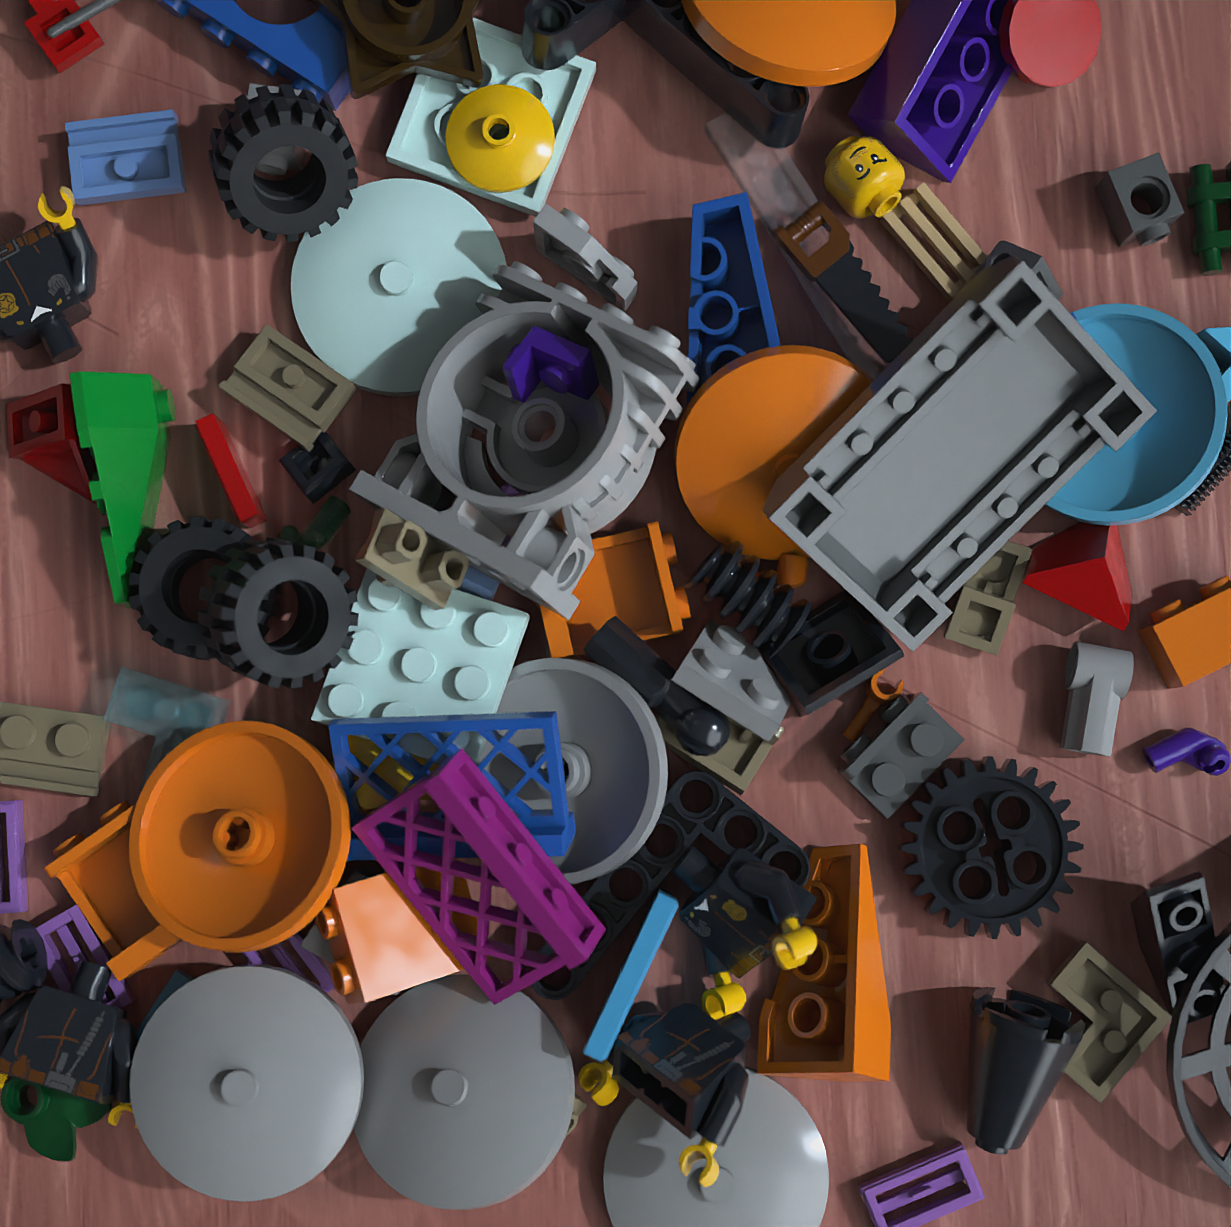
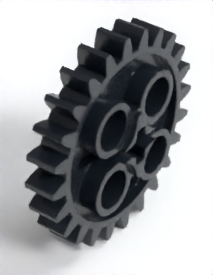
[898,756,1084,939]

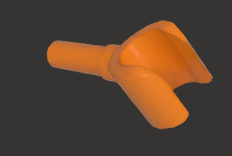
[756,554,809,588]
[843,668,904,742]

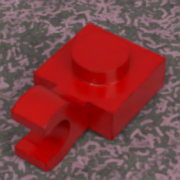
[24,0,104,74]

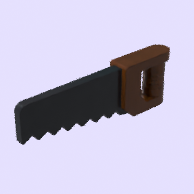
[771,200,914,363]

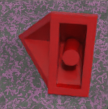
[6,383,97,505]
[1022,522,1132,631]

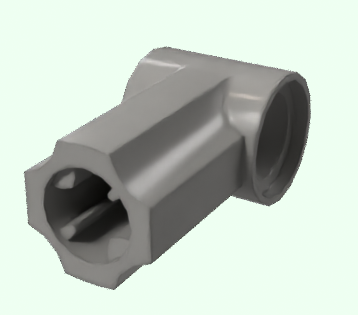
[1060,641,1134,757]

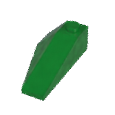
[69,371,176,608]

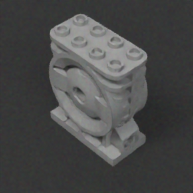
[349,261,700,620]

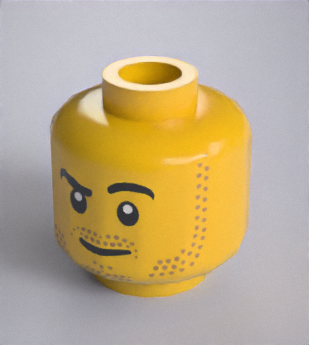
[823,136,905,219]

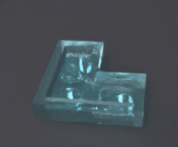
[103,667,231,791]

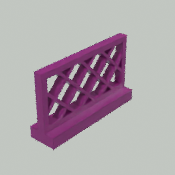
[351,748,606,1005]

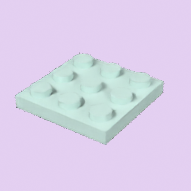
[385,18,596,217]
[311,568,530,765]

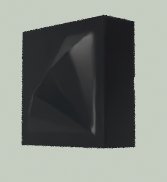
[279,431,356,504]

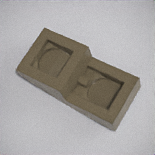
[944,540,1033,656]

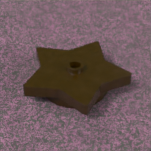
[310,0,484,100]

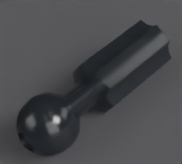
[583,615,731,757]

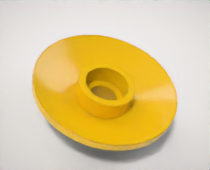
[445,84,555,193]

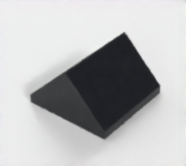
[758,590,904,717]

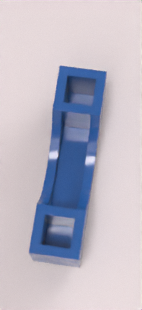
[156,0,350,111]

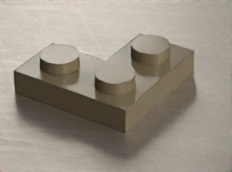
[1046,940,1172,1103]

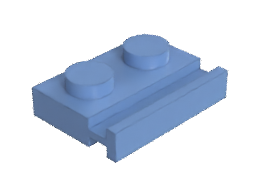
[65,109,186,206]

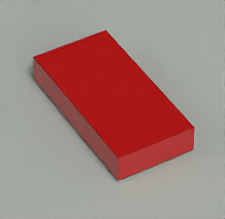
[194,413,268,528]

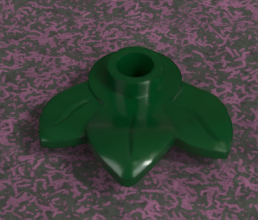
[1,1077,112,1162]

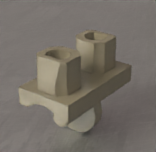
[355,508,469,610]

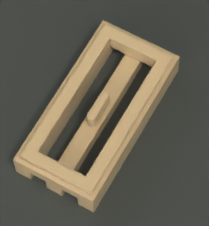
[880,182,987,303]

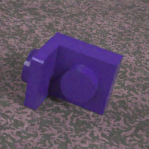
[503,326,600,403]

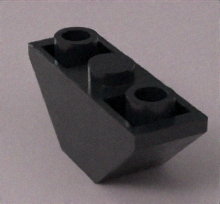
[1130,871,1225,1024]

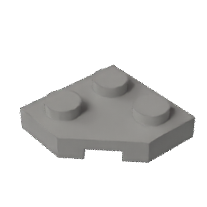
[533,204,638,312]
[672,619,792,742]

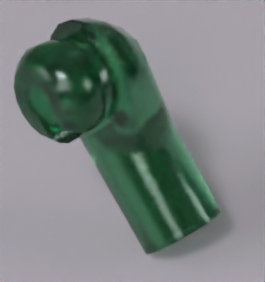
[276,496,351,551]

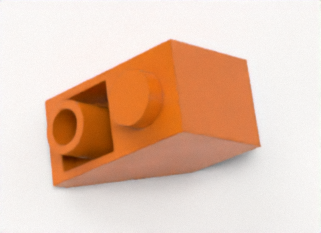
[1138,575,1231,689]

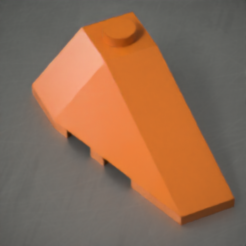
[757,843,891,1082]

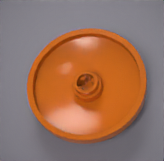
[681,0,896,87]
[675,345,874,560]
[129,721,351,953]

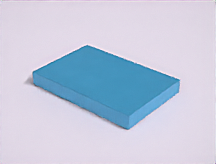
[583,887,679,1062]

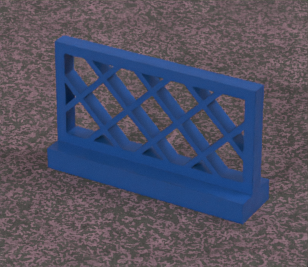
[328,711,576,860]

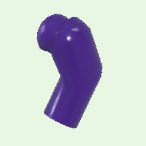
[1142,728,1231,776]

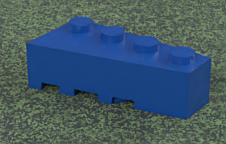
[686,192,781,407]

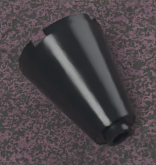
[967,987,1085,1155]

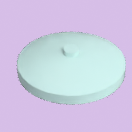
[291,178,507,397]

